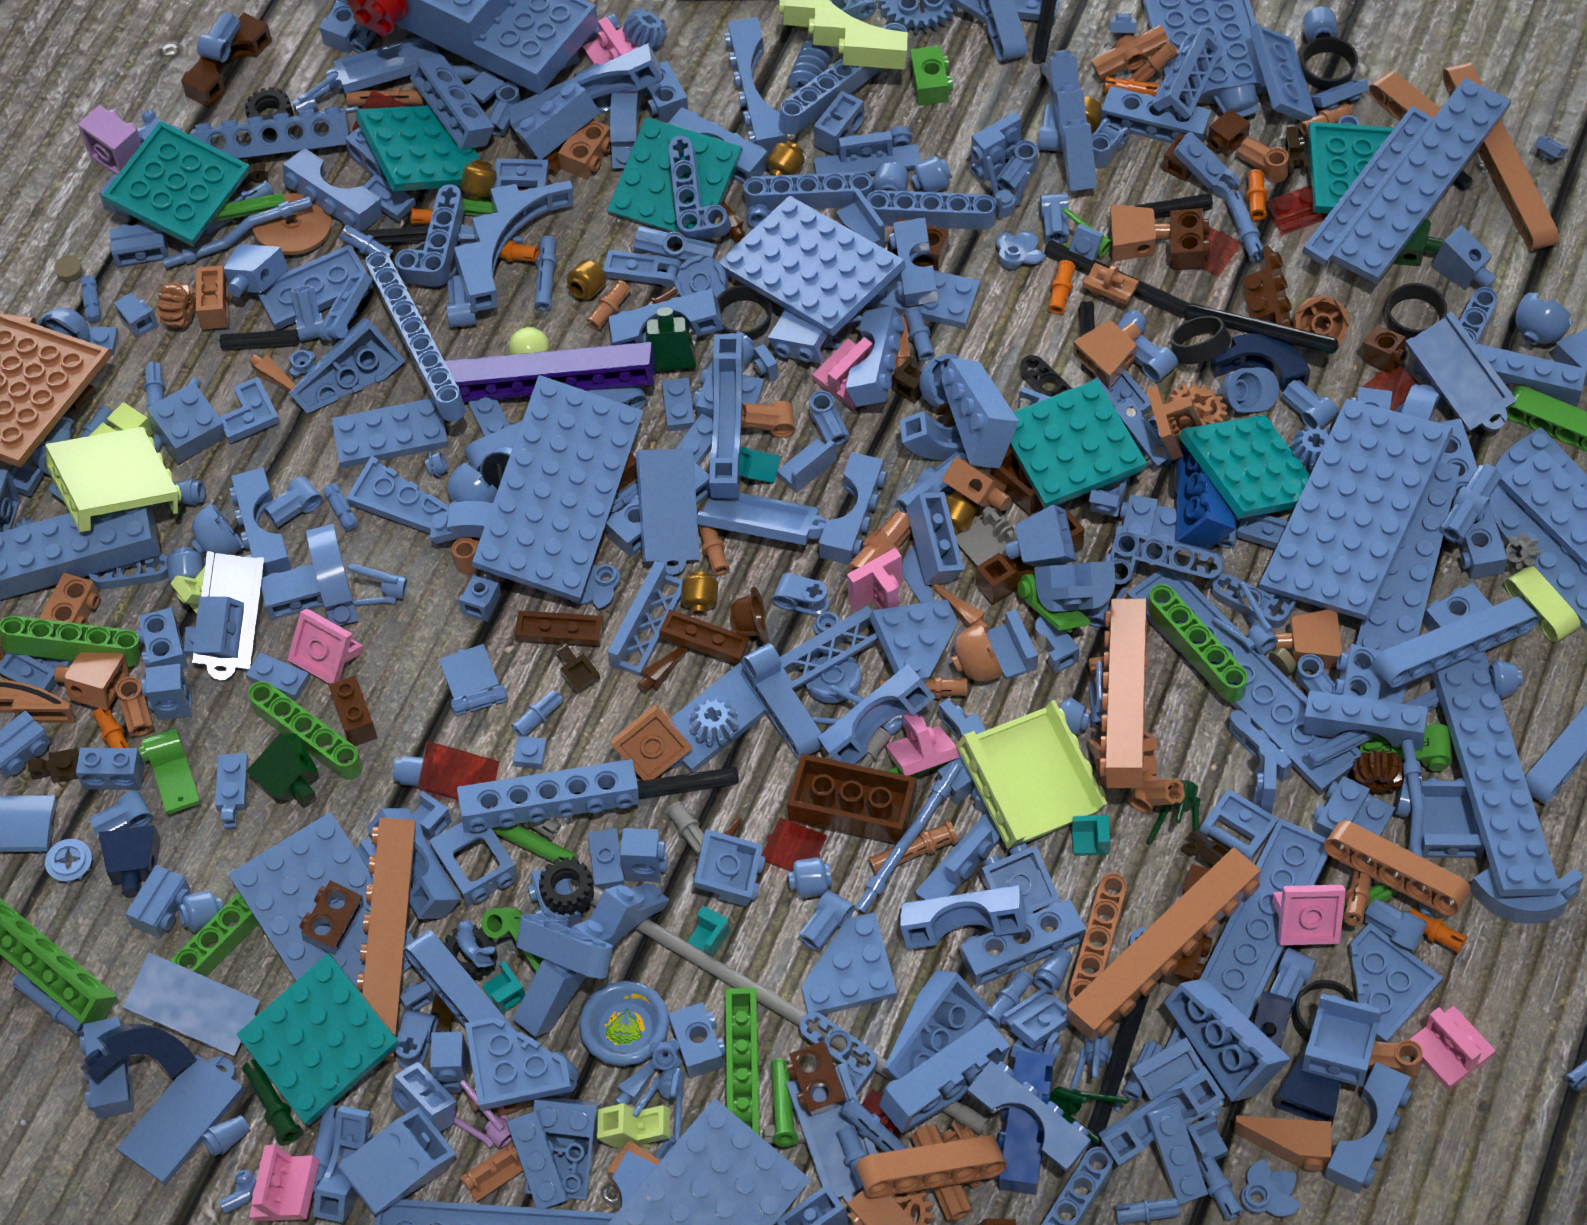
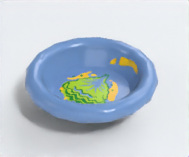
[579,980,670,1066]

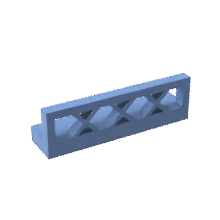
[1152,27,1223,119]
[607,561,683,677]
[780,606,879,690]

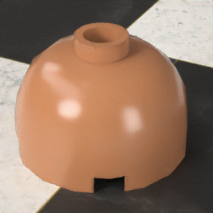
[1293,295,1350,345]
[951,623,1003,682]

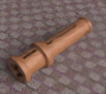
[868,819,959,875]

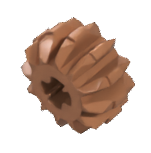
[157,282,196,328]

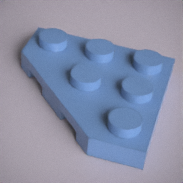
[869,599,958,683]
[802,912,897,1015]
[1350,922,1443,1043]
[465,1017,572,1111]

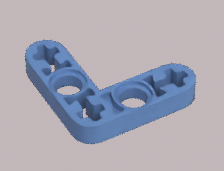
[89,554,168,589]
[1211,574,1300,628]
[800,1012,878,1096]

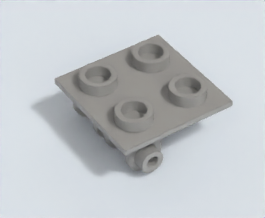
[956,506,1018,566]

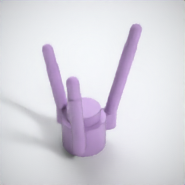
[454,1080,513,1149]

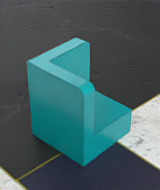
[740,447,781,483]
[1072,815,1110,856]
[687,905,730,957]
[482,961,525,1014]

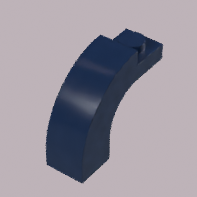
[1210,334,1310,393]
[80,1024,196,1081]

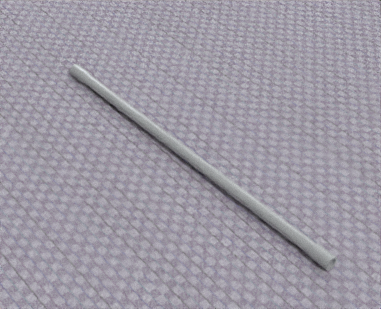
[576,884,989,1135]

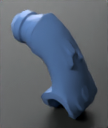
[455,920,495,967]

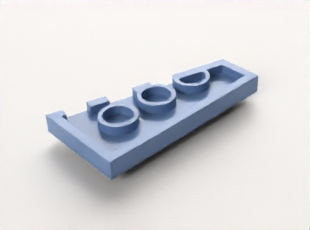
[346,455,449,533]

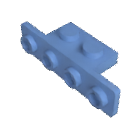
[814,131,921,175]
[916,810,1002,900]

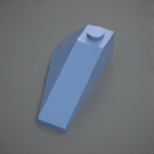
[289,317,405,413]
[884,970,989,1080]

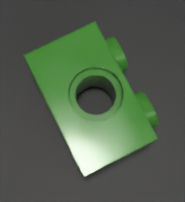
[910,46,953,106]

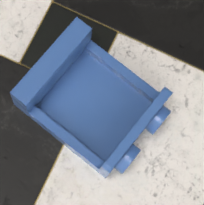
[768,309,828,363]
[1420,778,1485,858]
[1302,994,1382,1087]
[1132,1037,1225,1129]

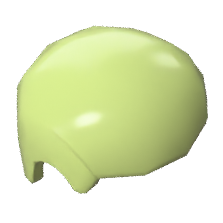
[508,327,549,355]

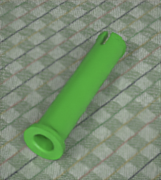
[492,824,577,862]
[770,1058,798,1147]

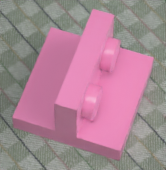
[582,17,639,65]
[812,337,873,411]
[847,548,902,612]
[287,609,363,684]
[886,714,959,776]
[1272,885,1346,945]
[1409,1006,1496,1091]
[249,1145,320,1222]

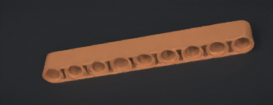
[1443,62,1559,251]

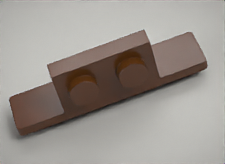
[1242,245,1294,345]

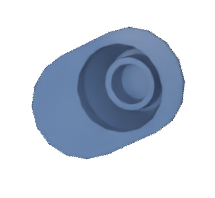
[1200,81,1261,117]
[1217,367,1279,413]

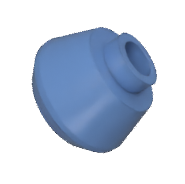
[1489,660,1523,699]
[1061,698,1091,735]

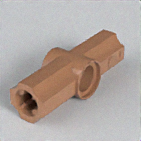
[1091,25,1169,80]
[848,510,912,573]
[911,1124,973,1222]

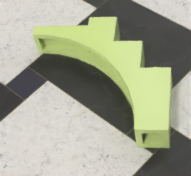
[779,0,908,70]

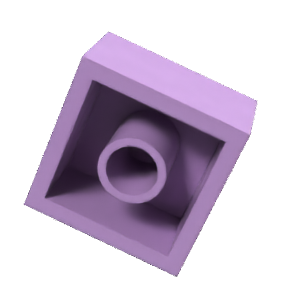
[78,105,141,174]

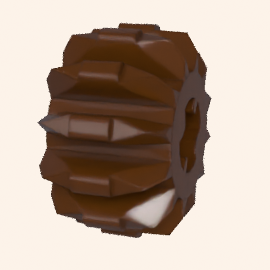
[1353,749,1404,794]

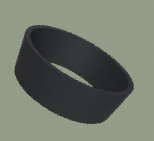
[1301,36,1358,90]
[1387,283,1447,339]
[717,285,772,340]
[1170,316,1231,364]
[1291,980,1357,1043]

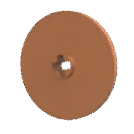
[252,193,332,255]

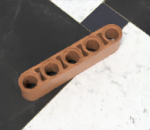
[1369,70,1480,152]
[1324,820,1471,916]
[1069,873,1127,1003]
[855,1136,1007,1198]

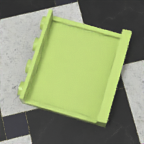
[46,427,181,532]
[956,700,1107,849]

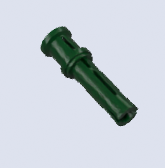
[242,1059,303,1146]

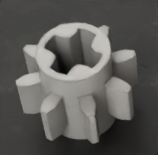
[1504,533,1542,569]

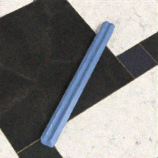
[1306,688,1441,766]

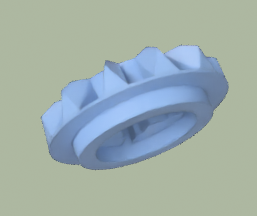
[45,839,93,884]

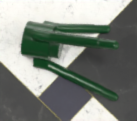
[1147,780,1201,844]
[1049,1086,1130,1144]

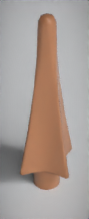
[895,313,910,371]
[250,354,296,392]
[933,584,990,633]

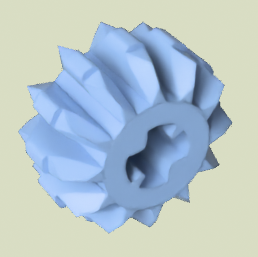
[689,696,739,747]

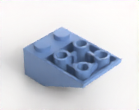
[525,1097,602,1200]
[337,1106,456,1216]

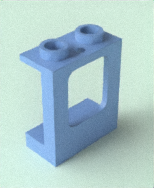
[429,822,519,907]

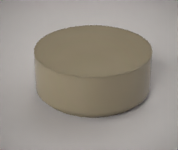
[54,255,83,282]
[1269,647,1296,677]

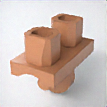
[1083,263,1139,308]

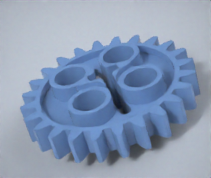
[877,0,958,33]

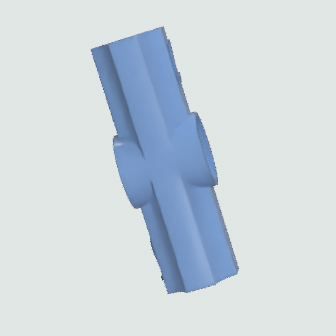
[633,226,717,262]
[896,451,969,514]
[1440,464,1502,543]

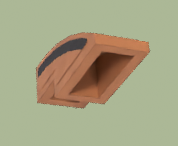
[0,680,76,723]

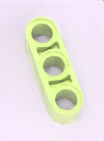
[1505,566,1581,642]

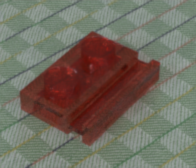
[1265,185,1329,236]

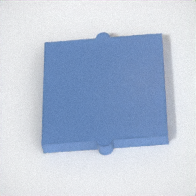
[439,644,499,699]

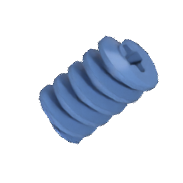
[788,40,833,93]

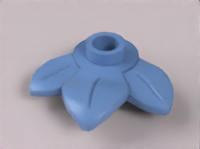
[996,231,1046,269]
[570,564,620,609]
[1241,1159,1301,1217]

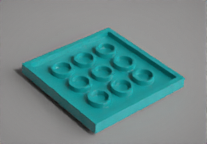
[355,105,480,191]
[607,117,743,242]
[102,121,250,246]
[1308,122,1395,213]
[1009,379,1147,509]
[1179,415,1310,519]
[236,953,402,1126]

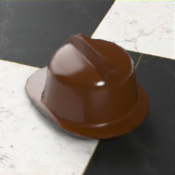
[731,587,770,645]

